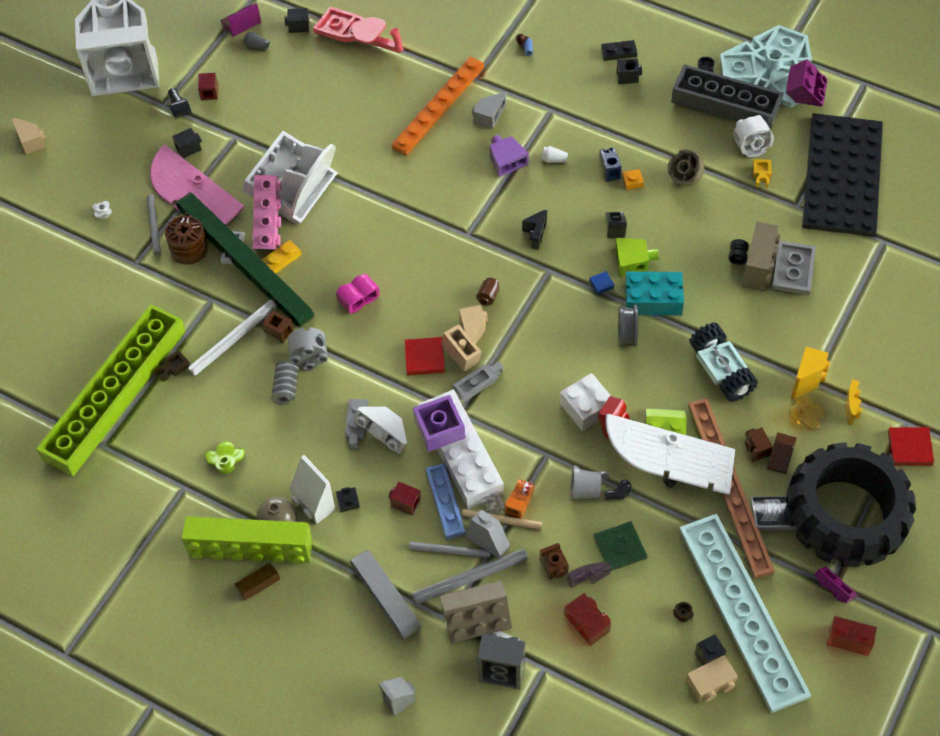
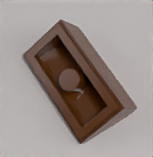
[235,563,280,601]

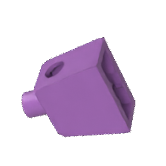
[490,135,529,177]

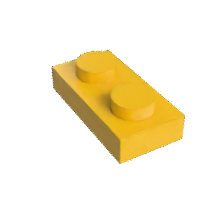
[262,240,302,274]

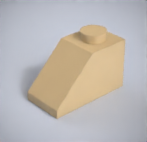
[12,118,46,154]
[459,305,488,344]

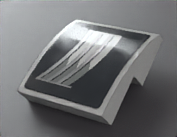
[750,496,797,531]

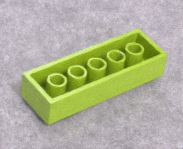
[182,516,313,564]

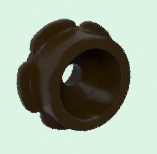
[673,602,694,622]

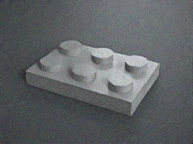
[772,241,816,295]

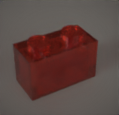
[564,593,611,646]
[826,616,877,656]

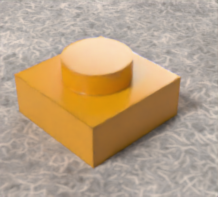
[622,169,644,190]

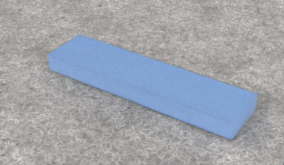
[425,463,466,540]

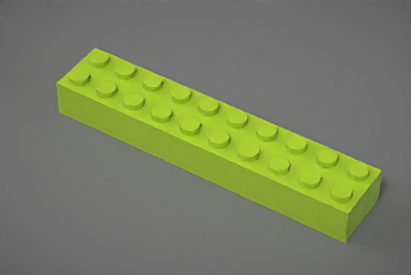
[36,304,185,477]

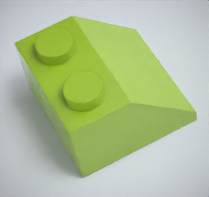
[645,409,686,435]

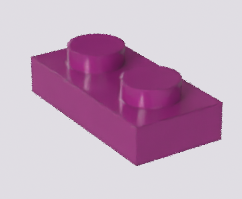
[814,566,858,604]

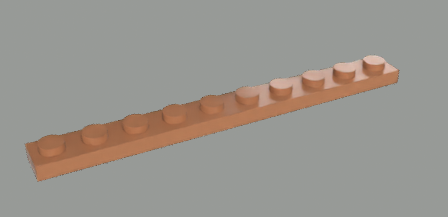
[688,398,775,579]

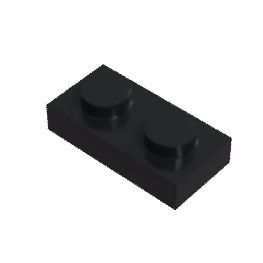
[601,40,637,61]

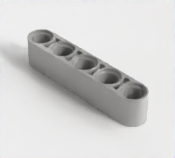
[350,549,421,640]

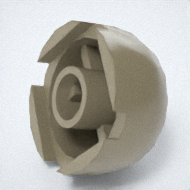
[668,149,705,186]
[257,497,297,522]

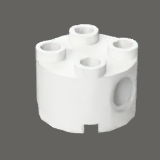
[733,115,774,158]

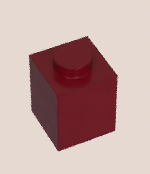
[198,72,218,100]
[388,482,421,516]

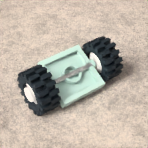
[689,322,758,402]

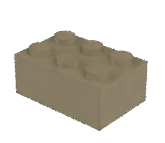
[742,221,781,291]
[440,581,512,644]

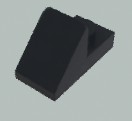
[522,210,548,250]
[605,212,627,238]

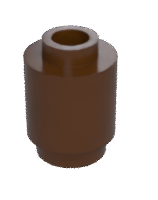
[476,277,500,306]

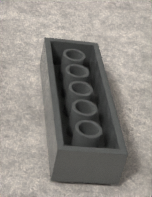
[671,64,784,130]

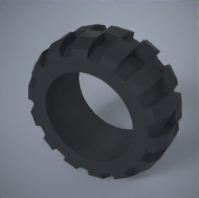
[785,442,916,567]

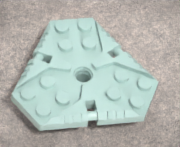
[720,25,812,108]

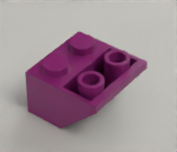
[785,59,828,107]

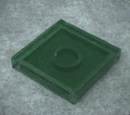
[593,521,647,572]

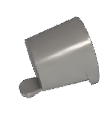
[571,465,609,499]

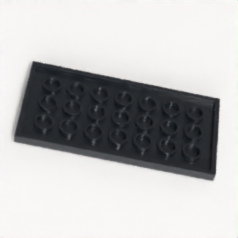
[802,113,883,237]

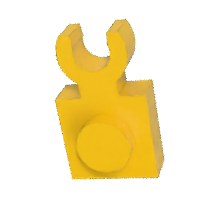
[753,159,772,188]

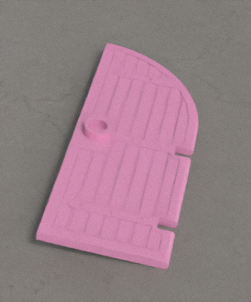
[150,144,245,225]

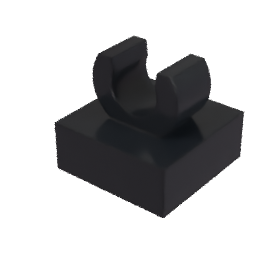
[336,487,360,512]

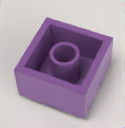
[413,395,466,452]

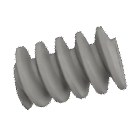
[271,361,299,405]

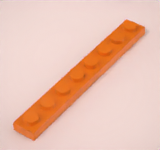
[392,56,484,156]

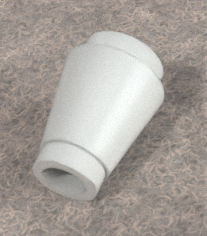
[541,146,568,163]

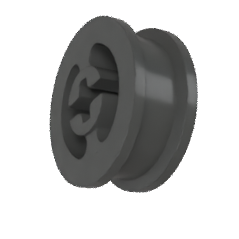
[618,305,638,347]

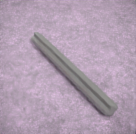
[412,549,528,604]

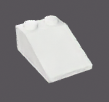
[290,455,336,524]

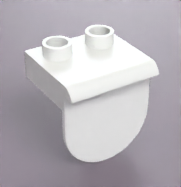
[242,131,338,224]

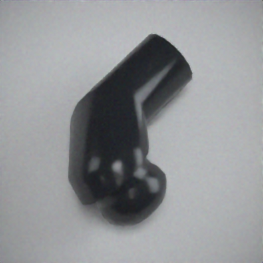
[605,479,632,500]

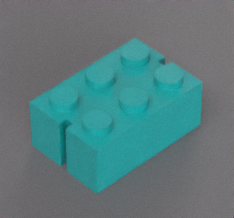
[625,272,684,316]

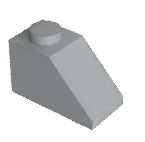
[472,92,506,129]
[466,510,510,558]
[379,677,416,716]

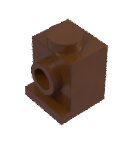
[262,311,294,343]
[745,427,773,462]
[540,543,569,579]

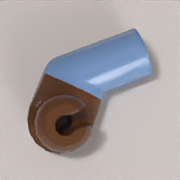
[516,34,533,56]

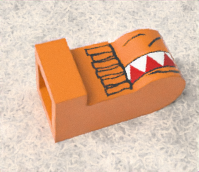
[505,479,535,519]

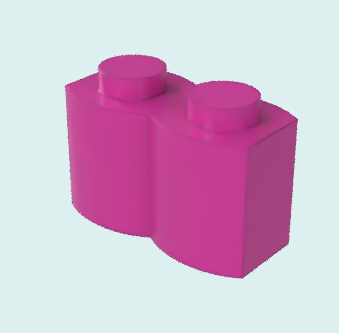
[336,274,380,314]

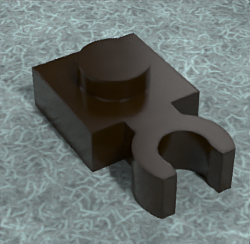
[154,350,190,382]

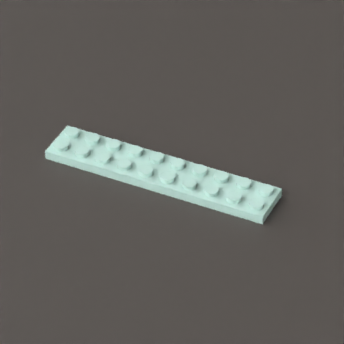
[679,514,811,713]

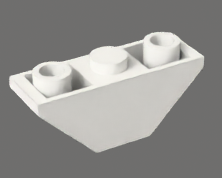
[353,407,407,455]

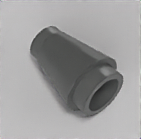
[243,32,270,51]

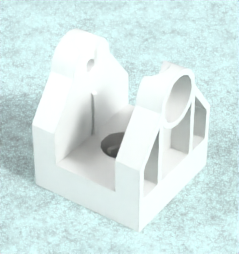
[75,0,159,96]

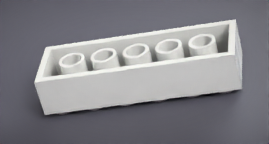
[418,389,504,510]

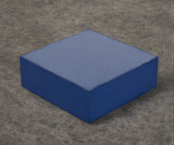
[589,271,615,295]

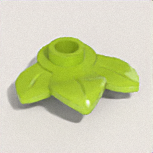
[205,441,245,474]

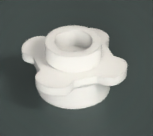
[92,201,112,219]

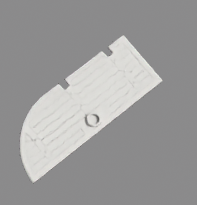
[606,414,735,495]

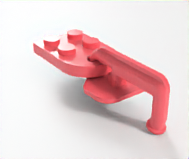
[313,7,403,53]

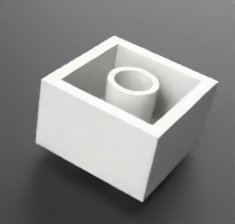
[560,373,611,431]

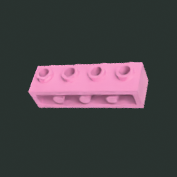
[252,175,282,249]

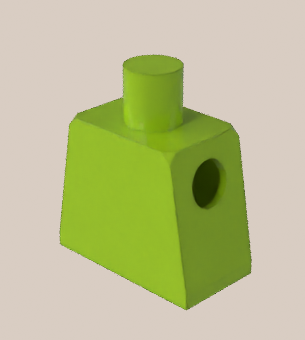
[615,238,659,277]

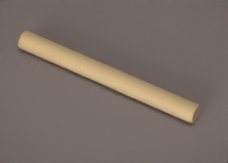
[462,509,543,530]

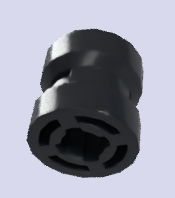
[697,57,715,72]
[728,239,749,265]

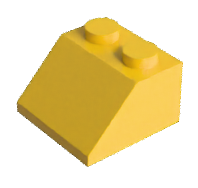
[791,347,831,399]

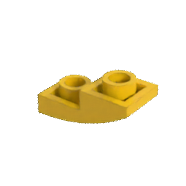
[845,379,863,425]

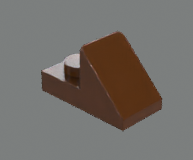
[767,432,797,474]

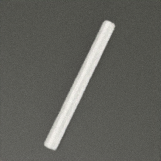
[188,300,277,376]

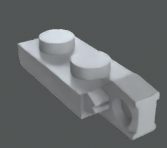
[453,361,504,402]
[345,399,368,450]

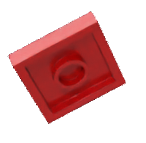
[405,337,445,376]
[888,427,934,466]

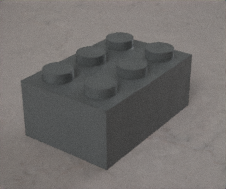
[477,633,526,690]

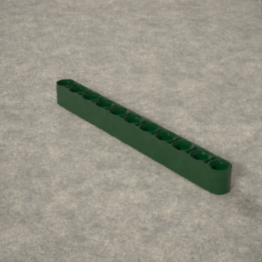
[175,192,315,328]

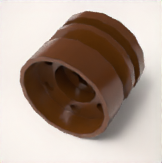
[165,216,208,265]

